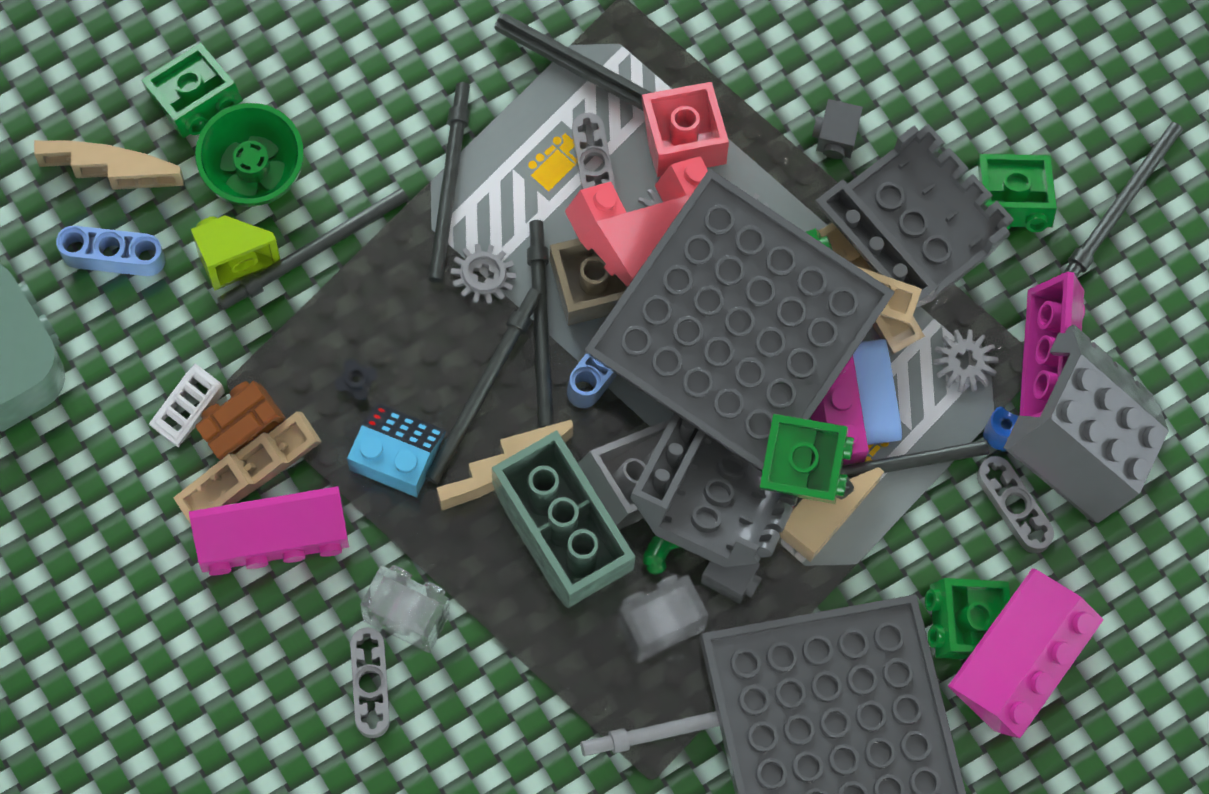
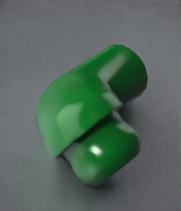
[643,536,679,574]

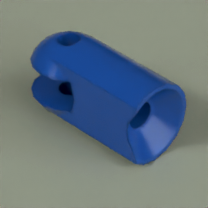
[983,406,1018,452]

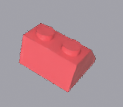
[642,82,729,177]

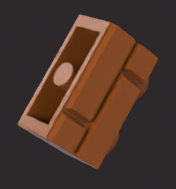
[195,381,286,460]

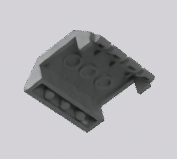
[815,124,1014,308]
[1004,325,1169,523]
[630,413,798,567]

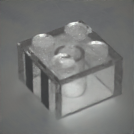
[360,565,450,653]
[617,575,709,663]

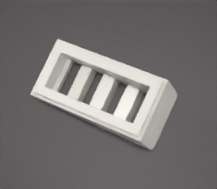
[149,364,225,447]

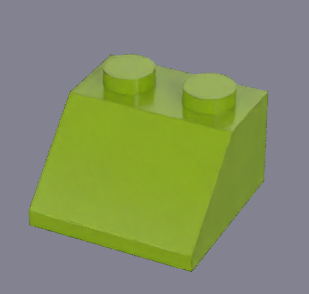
[191,215,280,291]

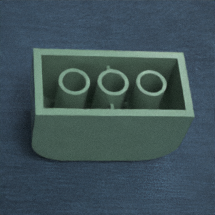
[0,264,65,432]
[492,430,635,608]

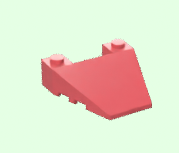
[565,156,708,287]

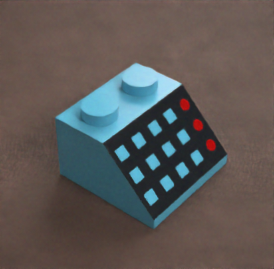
[347,403,446,497]

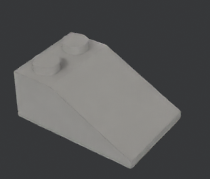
[578,419,670,529]

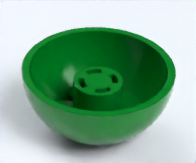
[195,103,303,207]

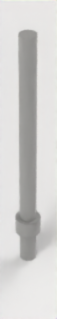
[580,711,719,756]

